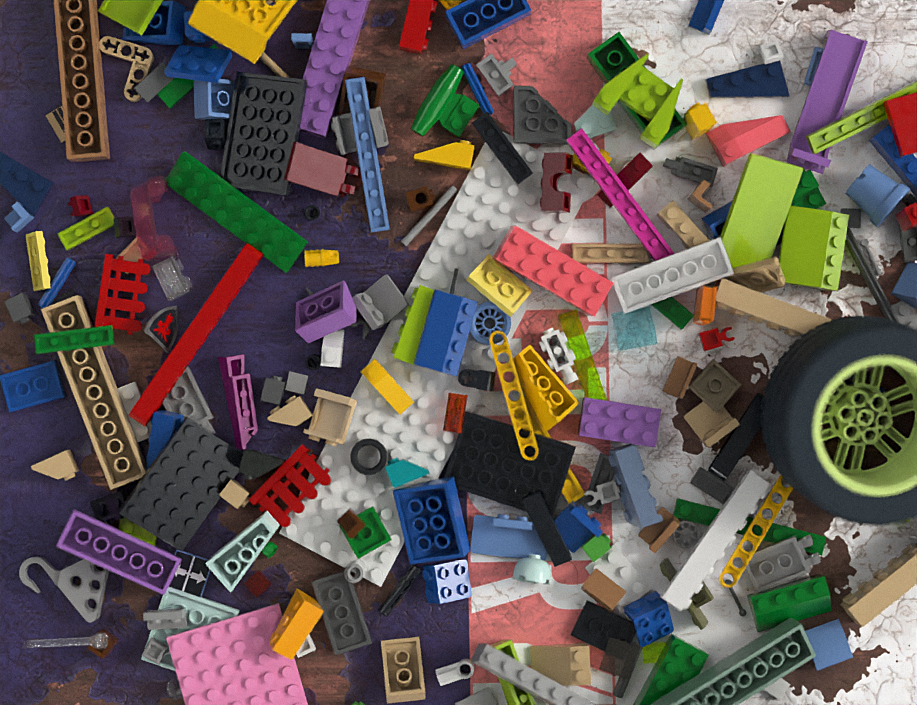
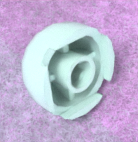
[512,554,551,585]

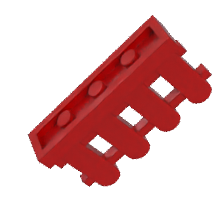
[95,254,151,335]
[249,444,332,527]

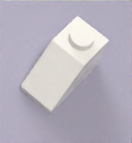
[321,329,345,368]

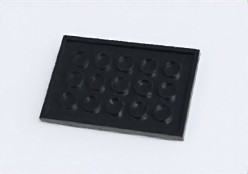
[220,72,308,196]
[444,410,576,517]
[118,416,243,551]

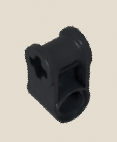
[458,369,496,391]

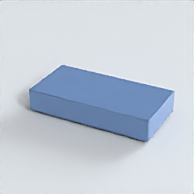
[291,33,314,49]

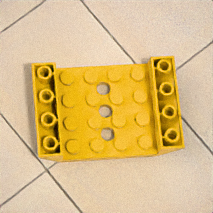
[188,0,297,64]

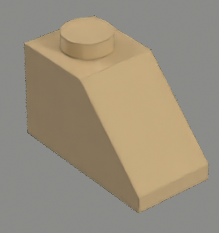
[31,450,80,481]

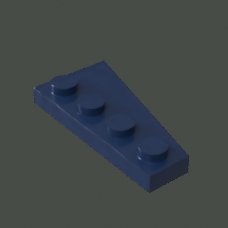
[705,61,790,98]
[0,152,54,216]

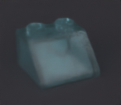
[611,307,658,351]

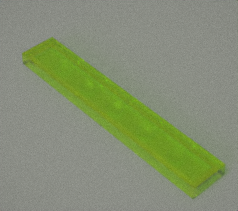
[558,309,607,401]

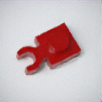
[698,327,735,351]

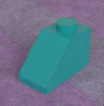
[385,457,430,488]

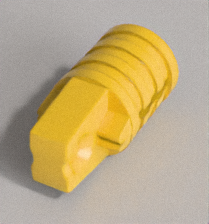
[304,249,339,267]

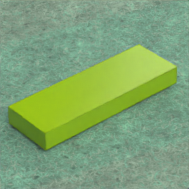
[58,206,115,251]

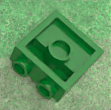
[790,169,827,209]

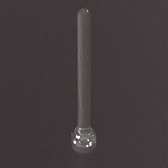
[22,633,108,649]

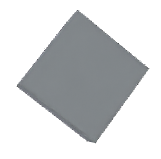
[285,371,309,394]
[141,638,168,665]

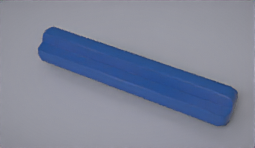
[462,63,494,115]
[38,258,76,308]

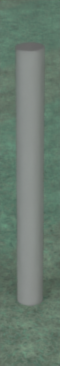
[401,185,458,246]

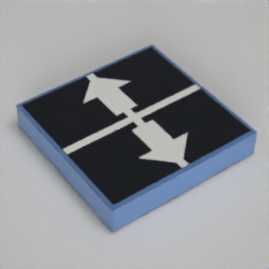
[169,549,211,597]

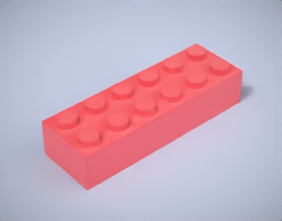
[492,225,613,317]

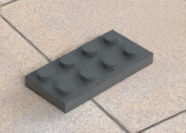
[312,571,372,655]

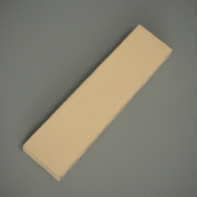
[572,244,649,263]

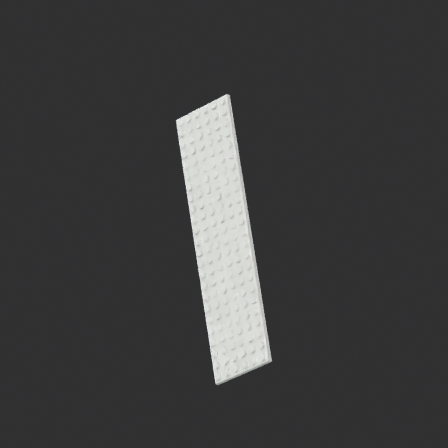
[279,131,594,587]

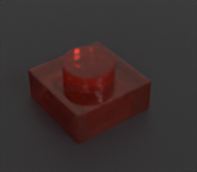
[244,570,272,597]

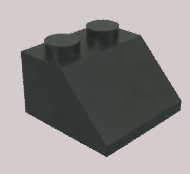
[238,449,286,480]

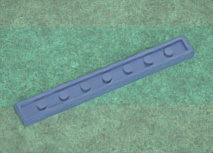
[345,77,390,233]

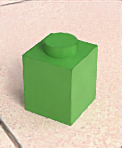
[581,533,611,562]

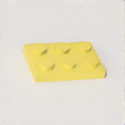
[466,254,533,317]

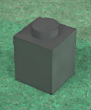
[4,293,36,324]
[261,375,286,405]

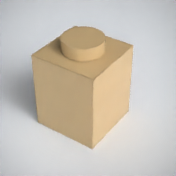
[219,479,251,509]

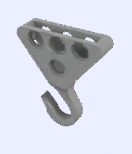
[19,556,109,622]

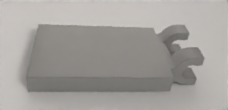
[163,367,216,434]
[746,535,821,593]

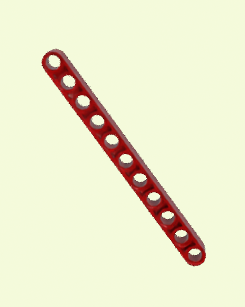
[129,243,263,427]

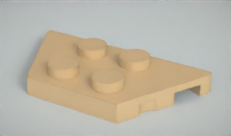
[721,257,785,293]

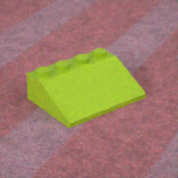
[779,206,849,291]

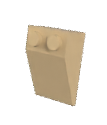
[381,637,426,704]
[530,643,591,686]

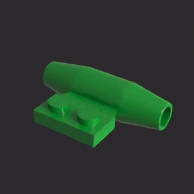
[410,64,479,138]

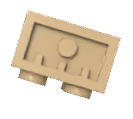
[684,401,740,448]

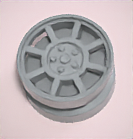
[672,520,700,548]

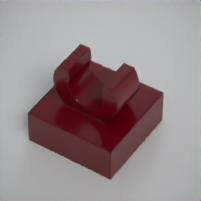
[68,195,93,216]

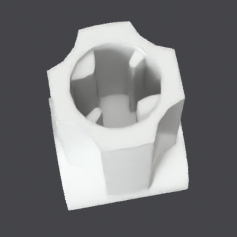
[435,658,475,686]

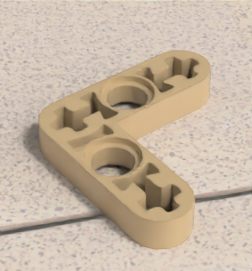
[99,36,154,102]

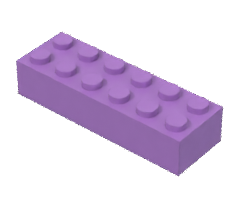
[57,509,182,595]

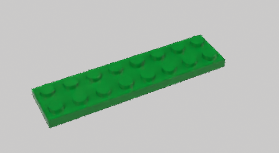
[164,151,308,273]

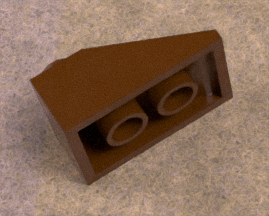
[338,66,386,115]

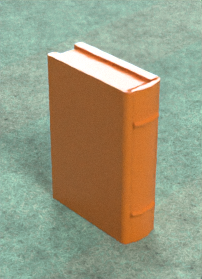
[693,286,717,325]

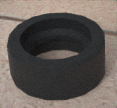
[350,438,387,475]

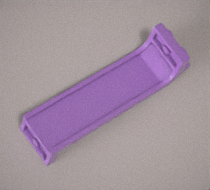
[787,29,868,174]

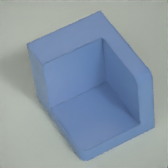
[5,202,35,233]

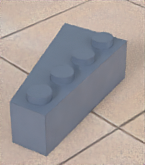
[608,444,663,528]

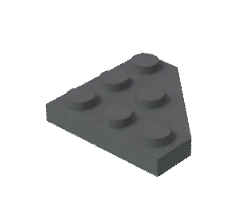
[513,86,571,145]

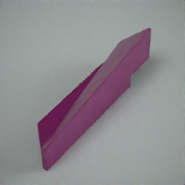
[218,354,258,450]

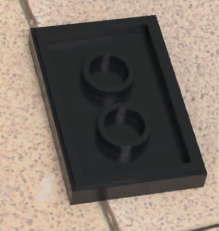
[570,600,636,660]

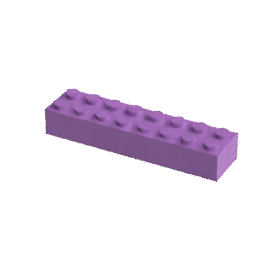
[300,0,370,139]

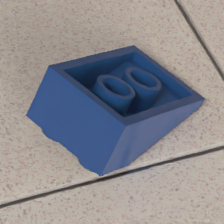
[122,1,186,45]

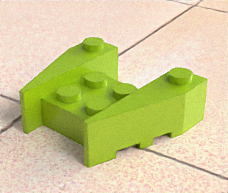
[592,54,683,149]

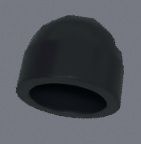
[304,205,320,221]
[306,354,321,370]

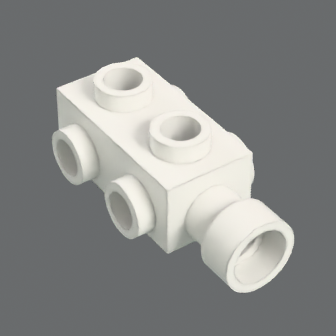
[539,328,578,385]

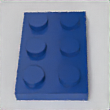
[164,45,232,83]

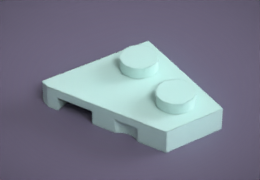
[574,105,616,139]

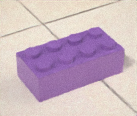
[577,397,661,447]

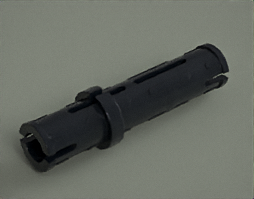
[378,564,422,617]

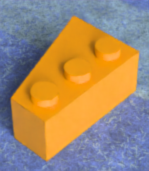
[269,589,324,660]

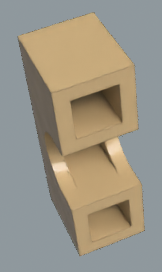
[656,200,709,249]

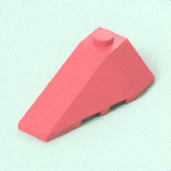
[705,115,791,167]

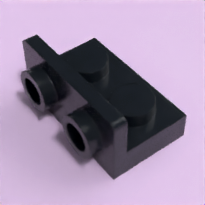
[90,489,127,524]

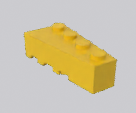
[513,345,579,432]

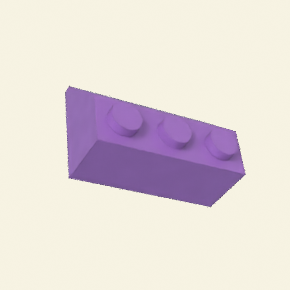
[295,280,356,343]

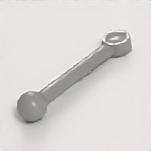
[860,239,882,276]

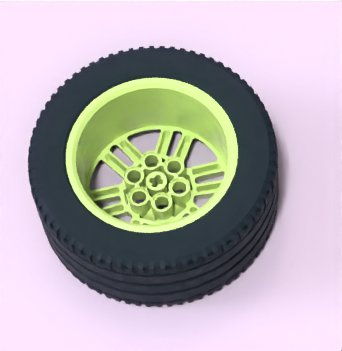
[760,316,917,526]

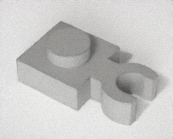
[584,480,620,505]

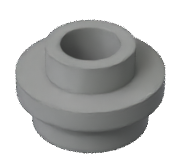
[344,563,363,583]

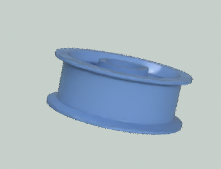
[470,302,511,345]

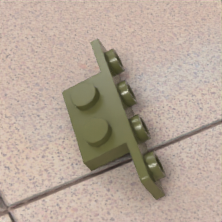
[660,558,714,630]

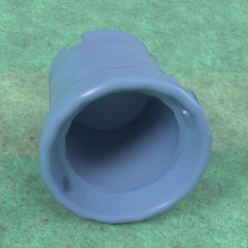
[845,164,910,227]

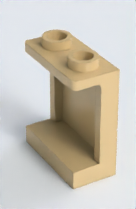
[303,388,357,446]

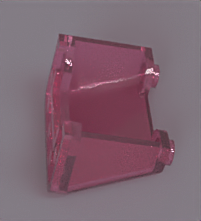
[130,176,179,261]

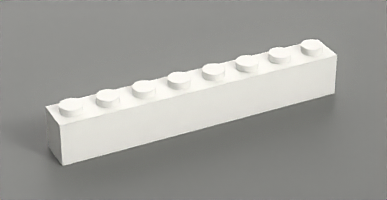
[660,470,770,611]

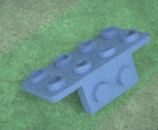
[470,514,547,561]

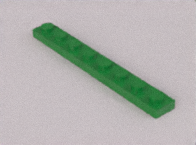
[673,498,827,556]

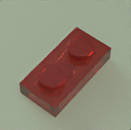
[443,392,468,434]

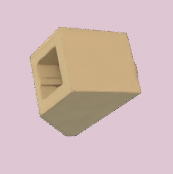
[267,395,313,426]

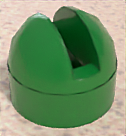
[262,542,278,559]

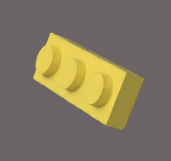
[26,231,50,291]

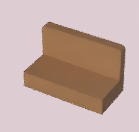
[688,180,712,213]
[663,356,697,399]
[638,507,680,554]
[581,569,626,613]

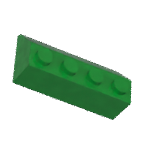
[747,574,831,632]

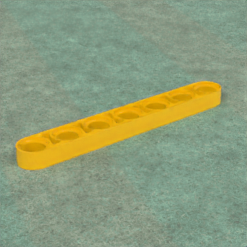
[489,331,539,460]
[718,475,793,588]

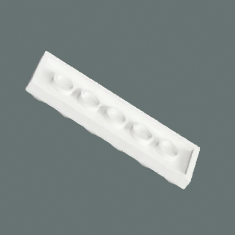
[611,237,734,314]

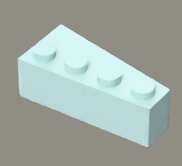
[205,511,279,593]

